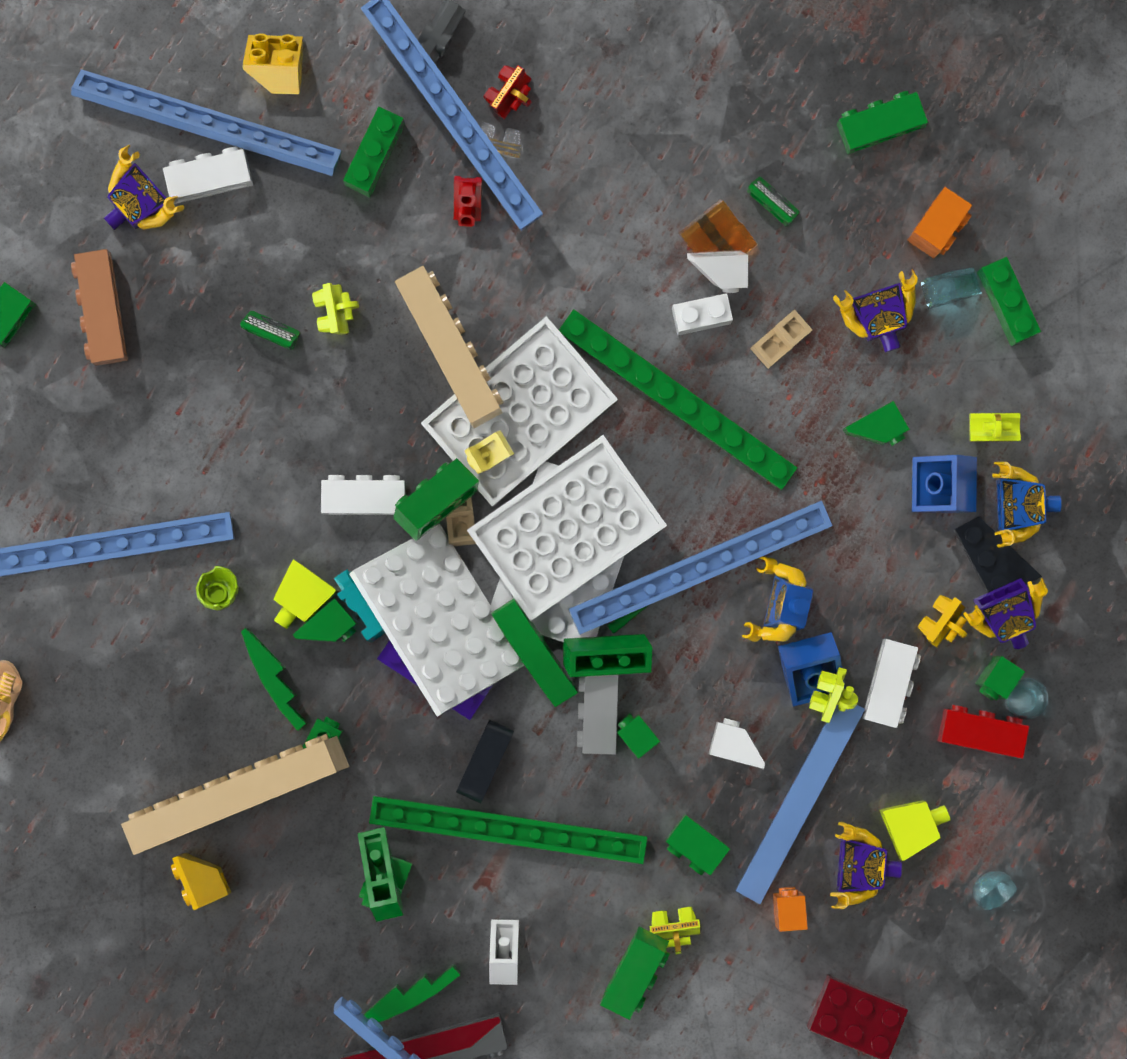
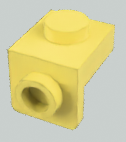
[464,430,514,474]

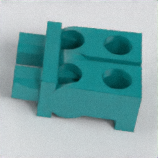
[334,569,385,643]

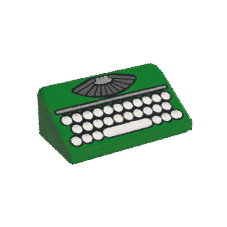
[747,177,800,227]
[240,311,300,350]

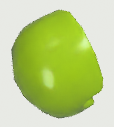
[196,566,238,610]

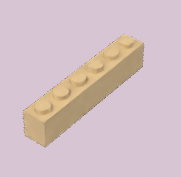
[394,266,504,428]

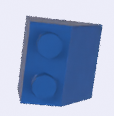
[912,455,977,513]
[778,632,846,706]

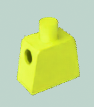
[273,559,338,629]
[879,800,951,861]

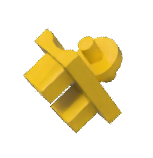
[918,595,967,648]

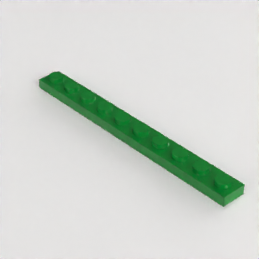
[559,309,798,490]
[369,796,647,864]

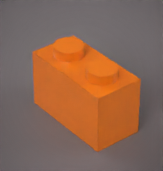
[773,887,808,932]

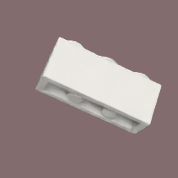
[163,147,253,204]
[321,475,406,515]
[862,639,921,728]

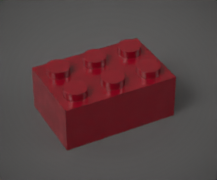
[807,975,908,1059]

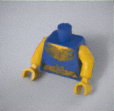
[992,462,1061,548]
[742,557,813,642]

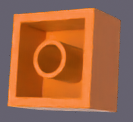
[907,187,972,259]

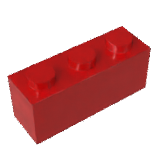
[938,705,1029,759]

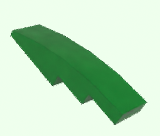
[491,598,578,707]
[241,628,308,731]
[363,964,461,1022]

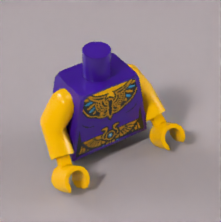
[104,145,184,230]
[833,270,918,353]
[963,578,1048,649]
[830,822,902,909]

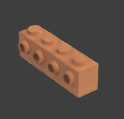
[71,249,128,366]

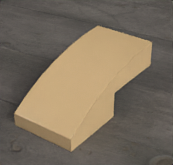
[750,309,812,369]
[446,497,476,546]

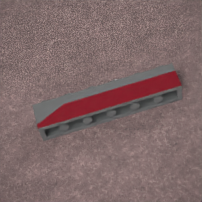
[338,1013,508,1059]

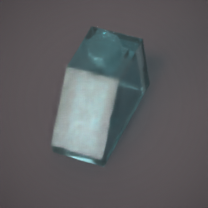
[921,267,981,309]

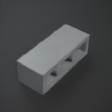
[577,675,618,755]

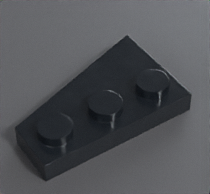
[953,516,1042,593]

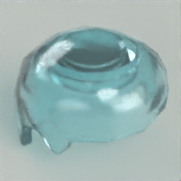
[1006,677,1049,720]
[972,871,1017,910]

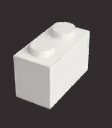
[672,293,733,336]

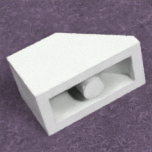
[687,251,748,293]
[708,718,765,769]
[489,919,519,985]

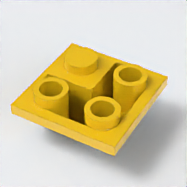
[243,33,303,94]
[171,853,231,910]

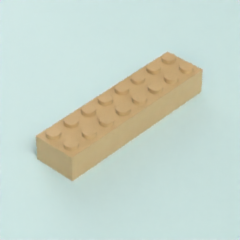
[121,734,349,855]

